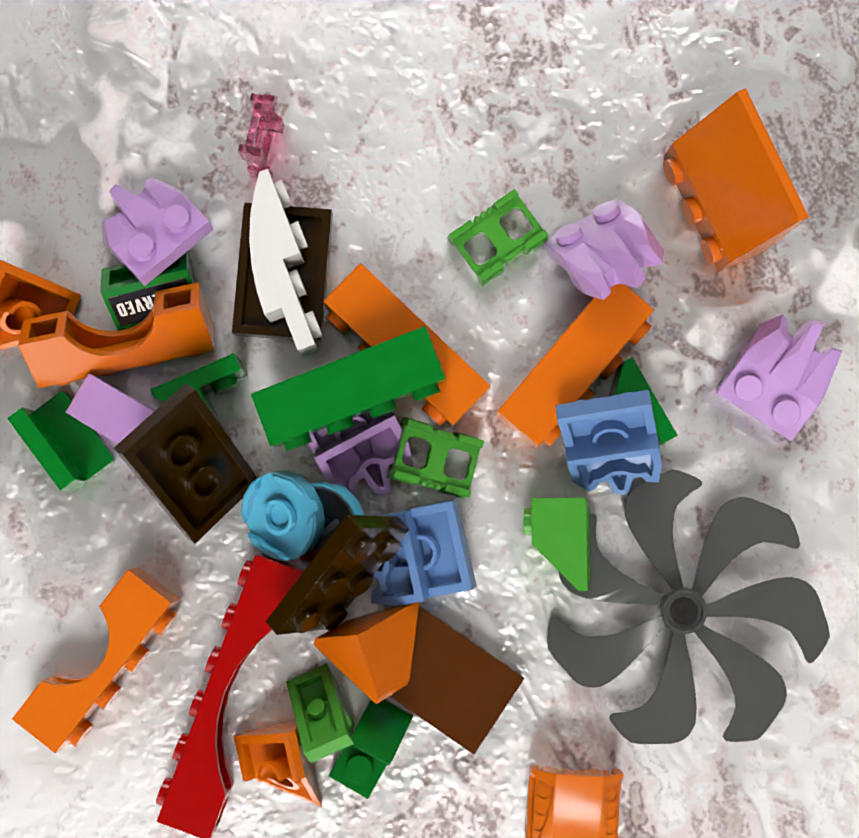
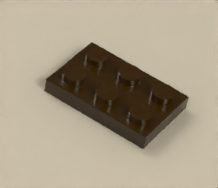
[232,203,333,342]
[114,384,257,544]
[266,515,409,635]

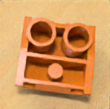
[524,765,624,838]

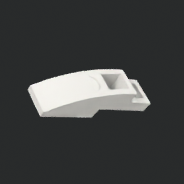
[249,169,323,357]

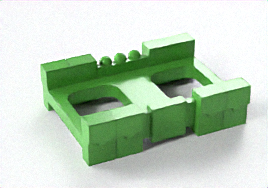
[447,189,548,287]
[386,417,484,499]

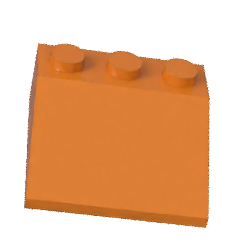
[663,88,809,272]

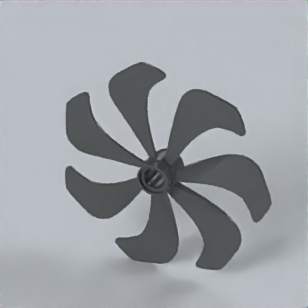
[547,470,830,744]

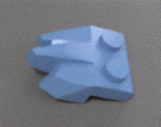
[556,390,663,495]
[371,499,477,606]

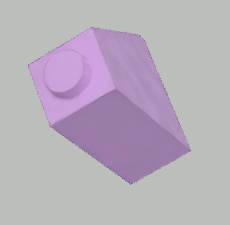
[66,373,156,444]

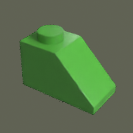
[523,498,591,591]

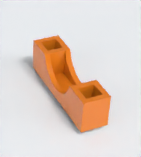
[18,282,215,388]
[12,567,181,753]

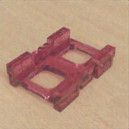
[238,93,285,179]

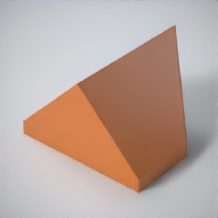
[0,260,81,350]
[313,602,420,704]
[233,720,322,807]

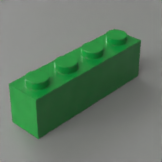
[251,326,447,452]

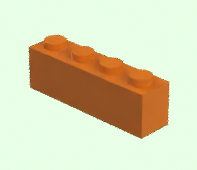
[323,263,491,429]
[495,284,655,449]

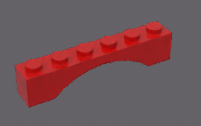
[156,554,305,838]

